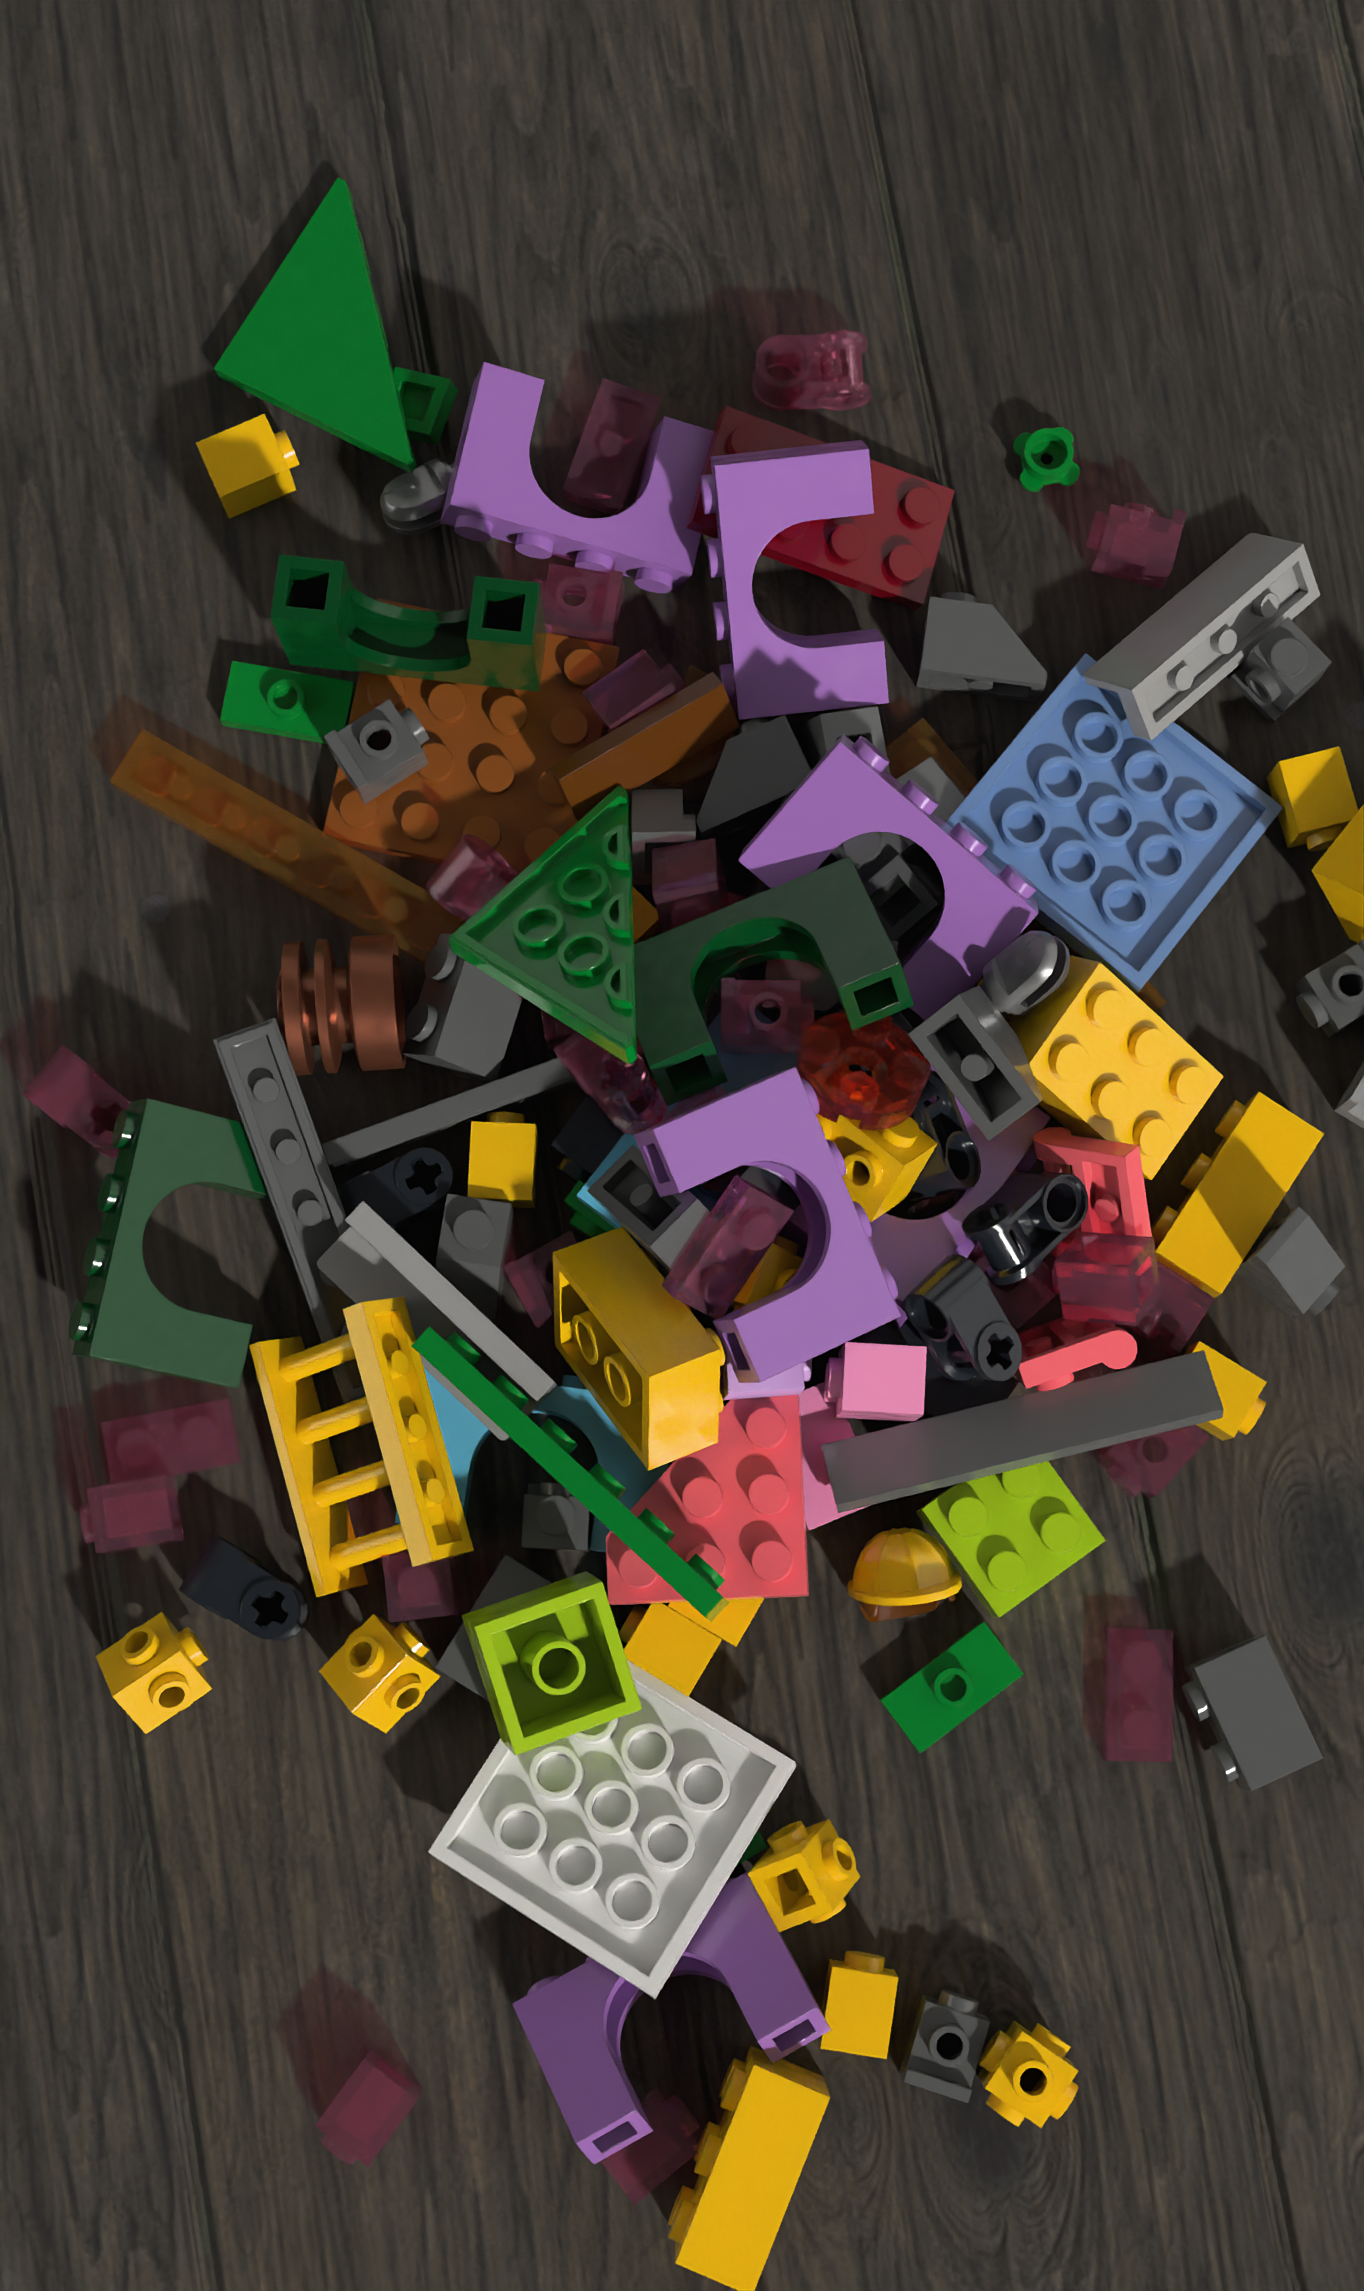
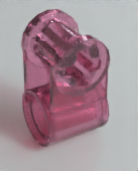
[751,330,871,411]
[426,834,520,921]
[553,1032,667,1135]
[21,1045,130,1159]

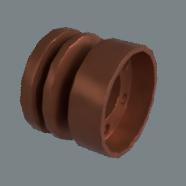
[277,934,406,1076]

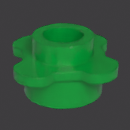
[1013,427,1080,492]

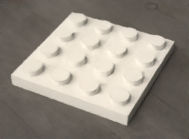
[428,1660,796,1999]

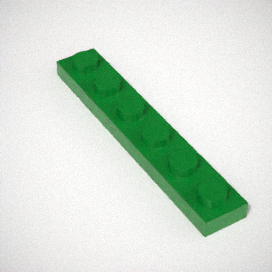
[411,1326,729,1622]

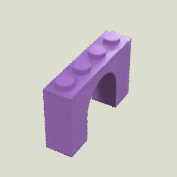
[440,362,714,593]
[701,440,889,720]
[738,734,1039,1021]
[774,1043,1051,1330]
[634,1067,901,1383]
[513,1872,831,2164]

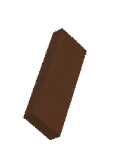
[550,672,740,822]

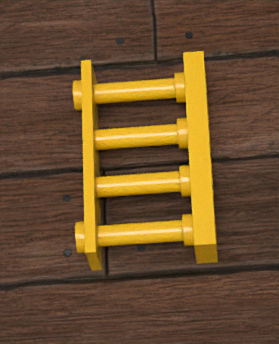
[249,1297,474,1597]

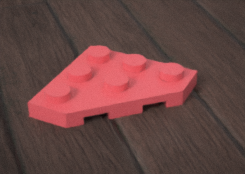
[606,1395,809,1605]

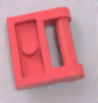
[1033,1127,1155,1273]
[1014,1307,1138,1391]

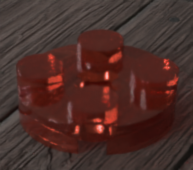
[795,1012,931,1131]

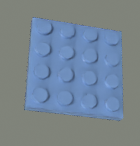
[946,653,1283,995]

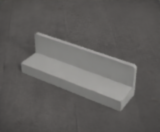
[1083,533,1320,741]
[317,1201,557,1440]

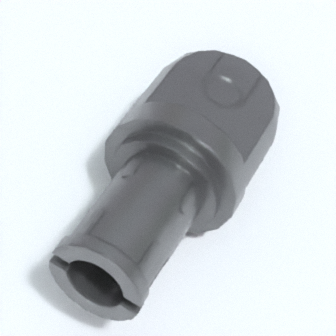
[380,458,454,535]
[980,930,1070,1018]

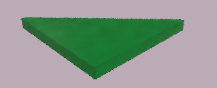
[214,177,417,474]
[448,785,637,1065]

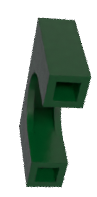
[270,554,547,692]
[634,856,914,1106]
[68,1098,270,1389]

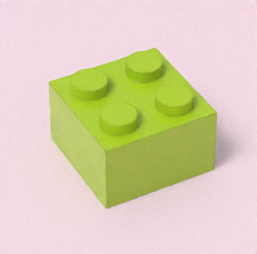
[916,1461,1106,1618]
[462,1571,642,1756]

